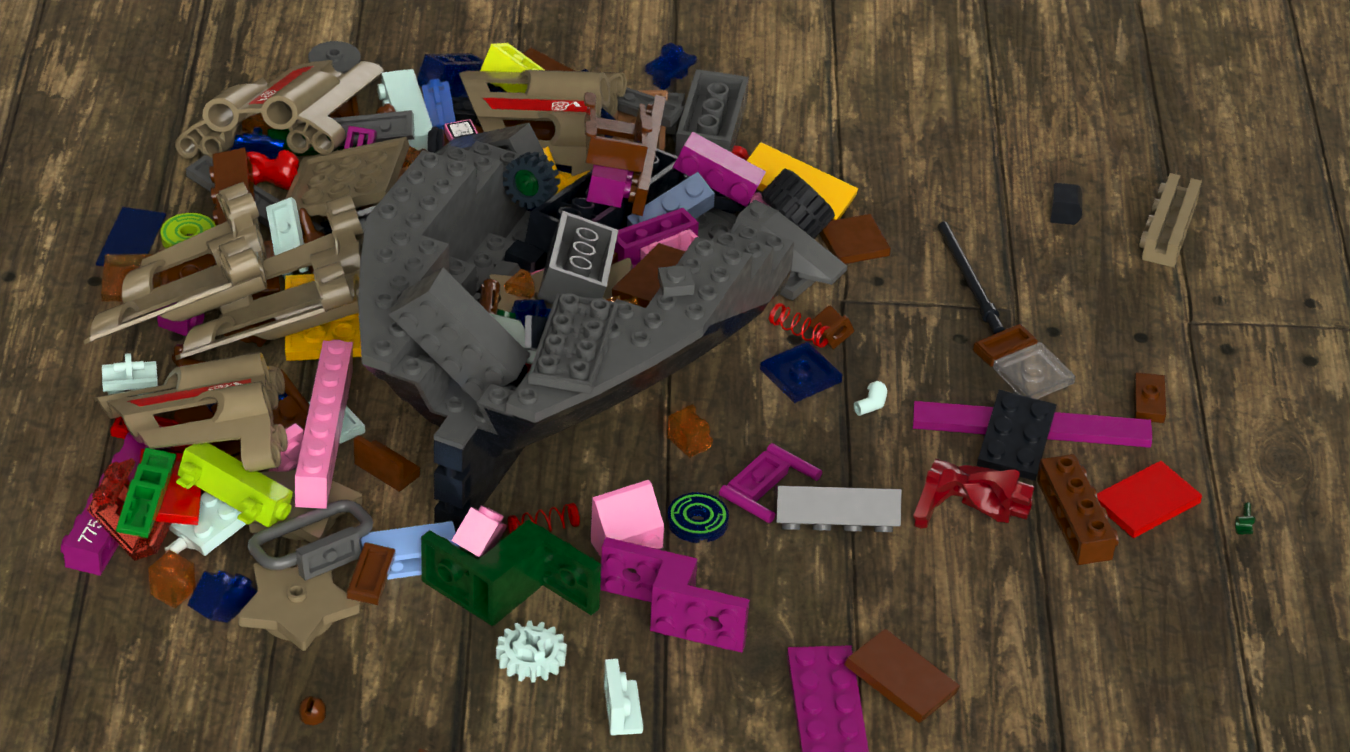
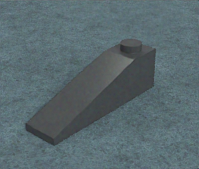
[730,200,848,285]

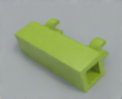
[176,443,293,528]

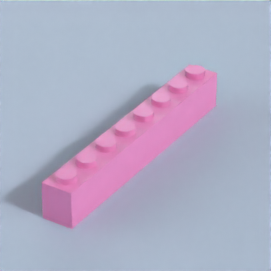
[295,339,353,509]

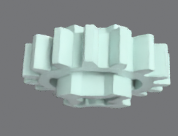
[496,621,567,683]

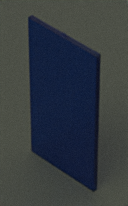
[96,207,166,271]

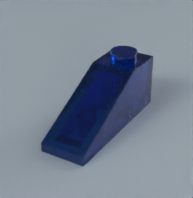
[417,53,484,94]

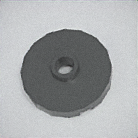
[308,41,361,73]

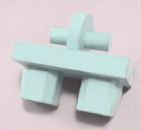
[102,353,158,395]

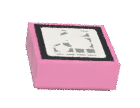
[444,119,477,142]

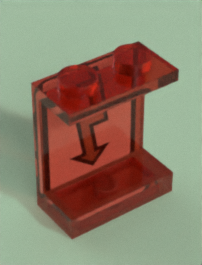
[87,458,172,561]

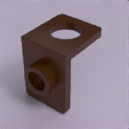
[810,306,855,350]

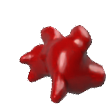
[247,150,300,191]

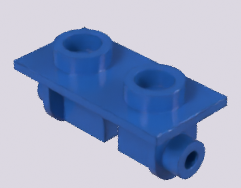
[422,79,456,133]

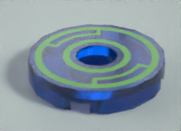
[668,492,729,543]

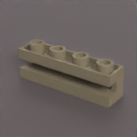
[1139,173,1202,268]

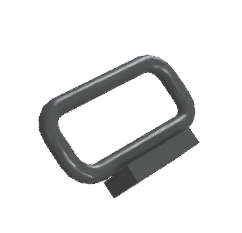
[248,500,373,581]

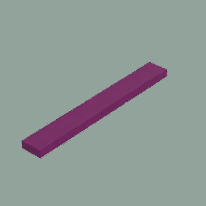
[913,401,1152,448]

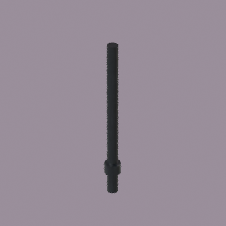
[938,221,1005,334]

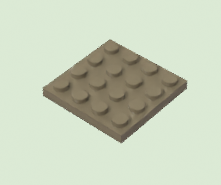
[285,137,410,219]

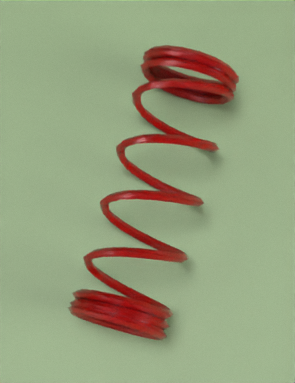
[769,303,830,348]
[508,503,580,533]

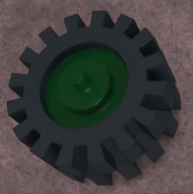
[503,152,560,209]

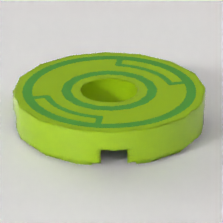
[160,213,216,249]

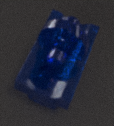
[645,43,697,90]
[230,127,285,159]

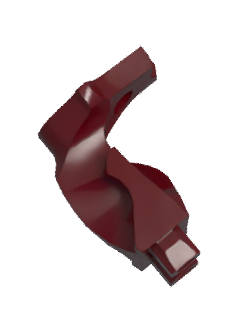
[913,459,1034,528]

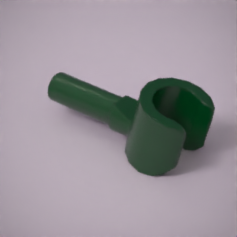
[1235,502,1255,535]

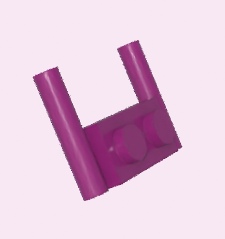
[719,443,822,524]

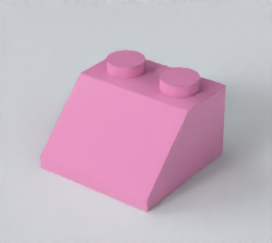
[591,479,664,557]

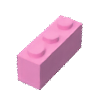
[451,505,507,557]

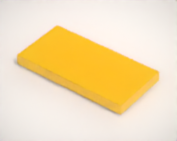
[747,142,859,221]

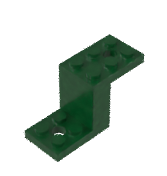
[421,519,601,627]

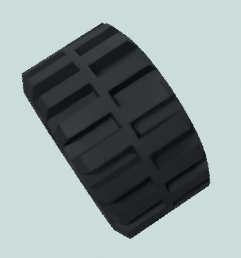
[761,168,835,239]

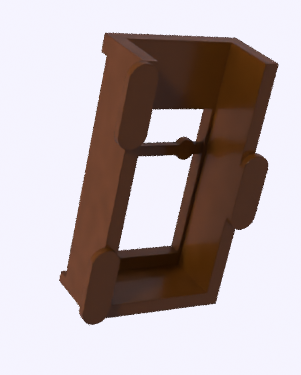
[584,92,653,173]

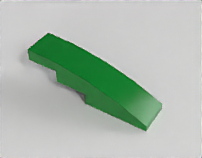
[116,448,176,538]

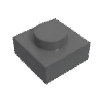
[658,265,695,297]

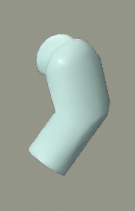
[854,381,887,416]

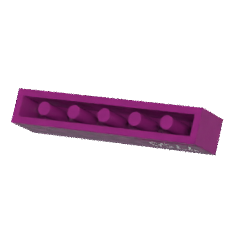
[61,427,174,576]

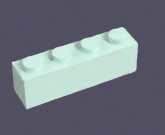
[377,69,432,159]

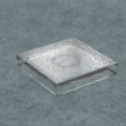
[993,342,1076,399]

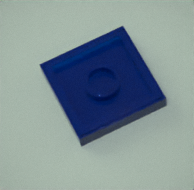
[760,341,843,403]

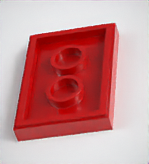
[139,449,201,525]
[1097,461,1202,539]

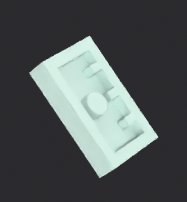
[604,659,643,735]

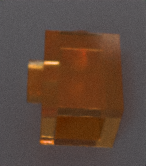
[148,550,196,608]

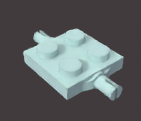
[164,492,246,559]

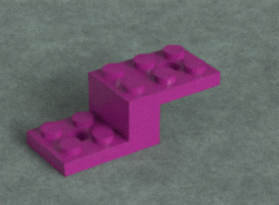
[600,537,750,653]

